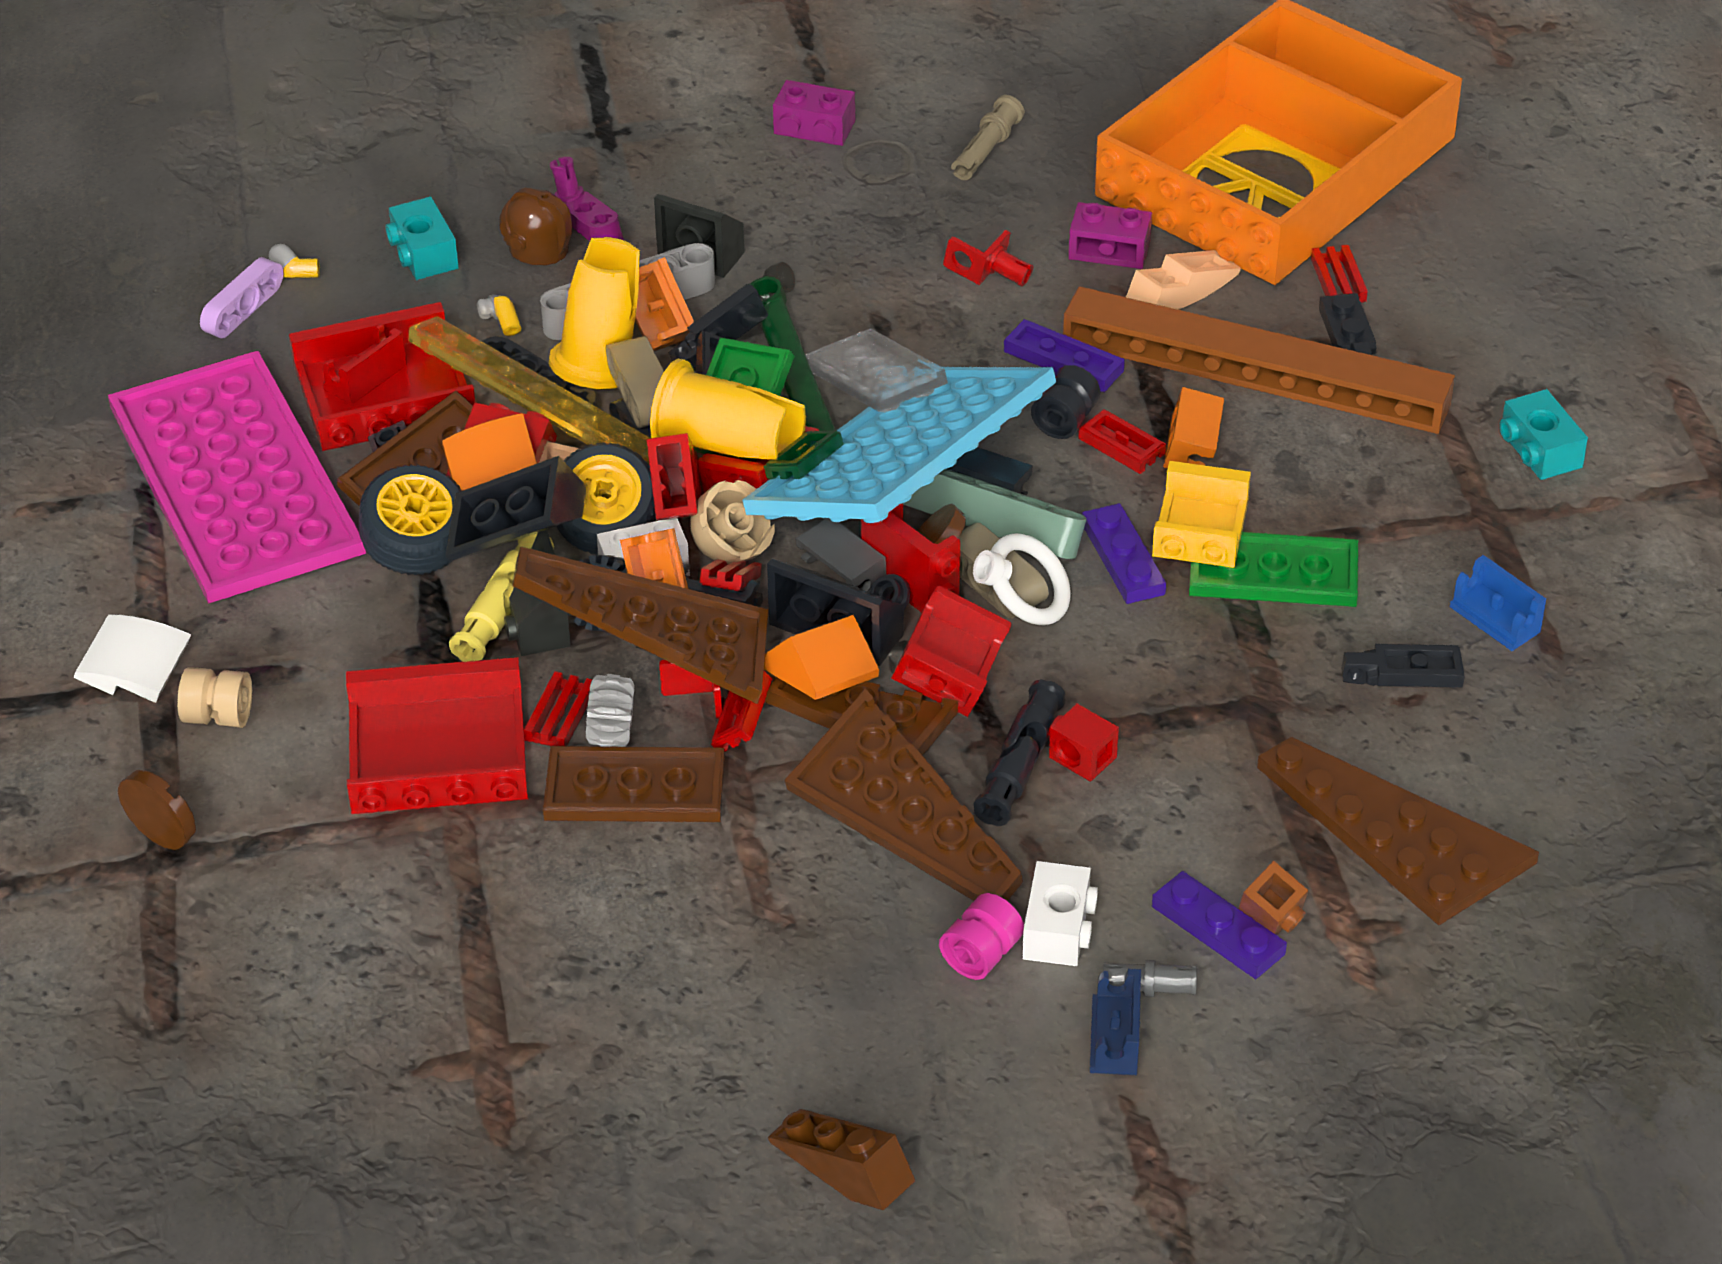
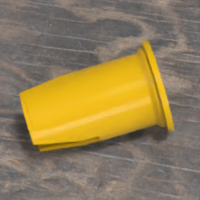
[549,237,640,389]
[650,359,806,460]

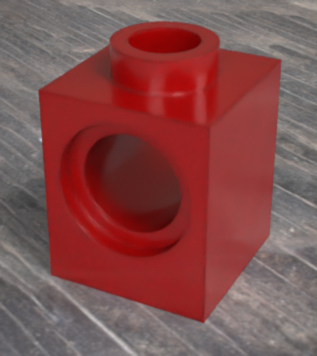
[1048,703,1119,782]

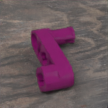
[550,157,624,242]

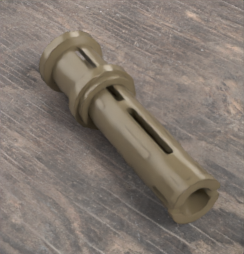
[951,95,1025,181]

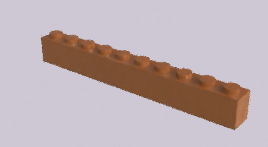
[1063,286,1455,434]

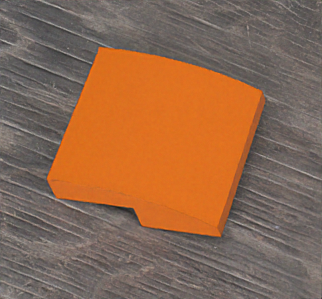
[442,413,537,491]

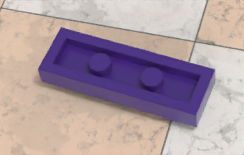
[1004,319,1125,393]
[1082,503,1166,604]
[1152,870,1287,979]

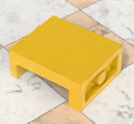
[1152,461,1251,568]

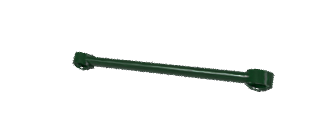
[750,276,836,431]

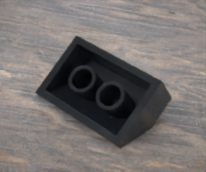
[446,456,587,561]
[767,559,904,666]

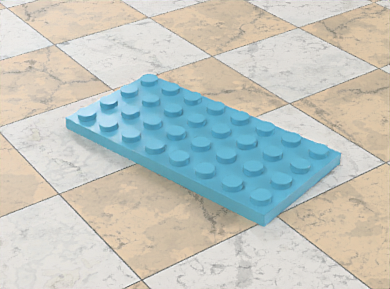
[742,367,1056,523]

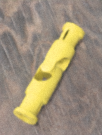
[449,533,554,662]

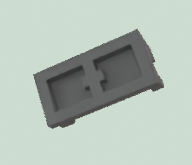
[796,518,886,592]

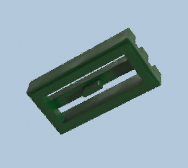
[764,431,844,479]

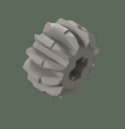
[586,674,635,747]

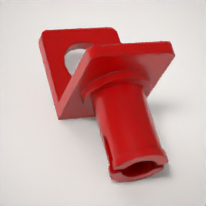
[943,230,1034,287]
[659,660,722,719]

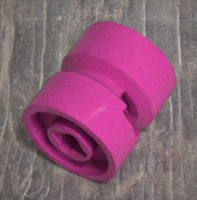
[939,893,1024,980]

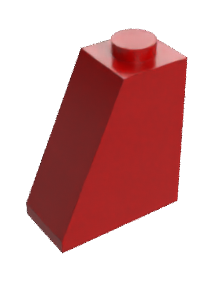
[647,433,703,521]

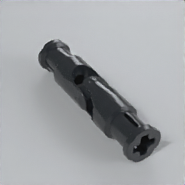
[973,679,1066,826]

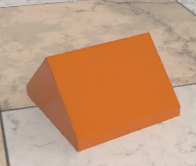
[764,615,879,700]

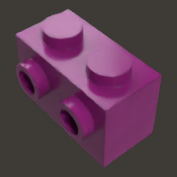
[773,80,855,146]
[1069,202,1152,269]

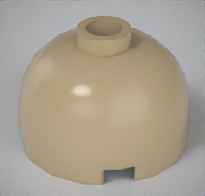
[690,480,775,564]

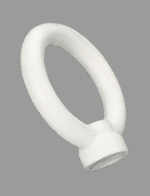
[973,533,1071,625]

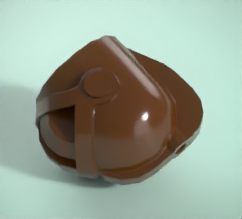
[499,187,572,265]

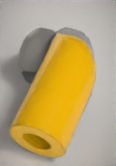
[268,244,320,278]
[477,294,522,336]

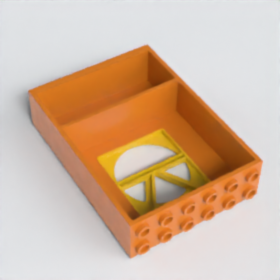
[1095,0,1462,285]

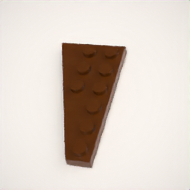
[512,547,769,704]
[784,688,1023,901]
[1257,737,1539,925]

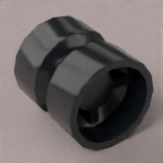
[1031,365,1101,439]

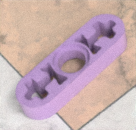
[200,257,283,338]

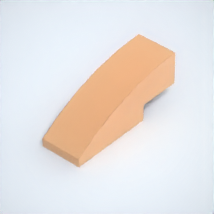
[1126,250,1241,309]

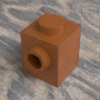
[1239,860,1309,935]

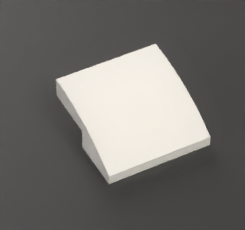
[74,615,191,703]

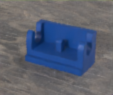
[1450,555,1546,651]

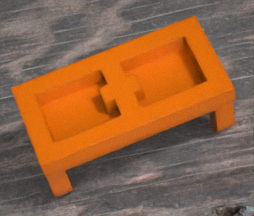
[635,257,694,351]
[1163,387,1224,468]
[620,528,688,589]

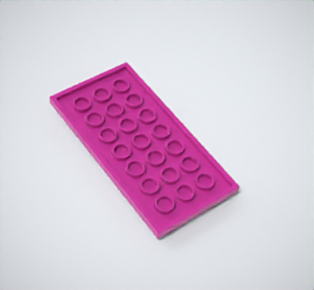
[108,351,366,604]

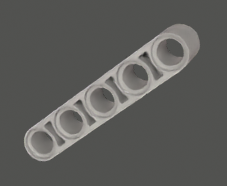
[540,243,715,340]

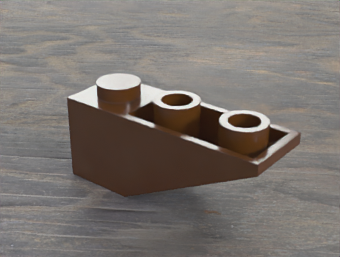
[768,1109,916,1211]

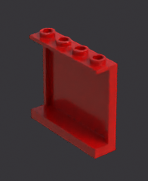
[289,302,475,451]
[346,657,528,814]

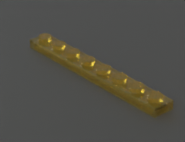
[408,316,651,465]

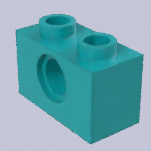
[385,197,459,280]
[1500,389,1588,480]

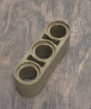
[606,336,664,428]
[958,523,1049,619]

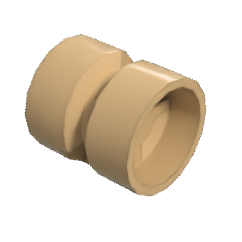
[178,667,252,728]

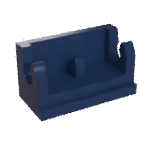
[1090,969,1141,1075]

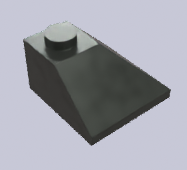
[654,194,745,278]
[504,530,571,656]

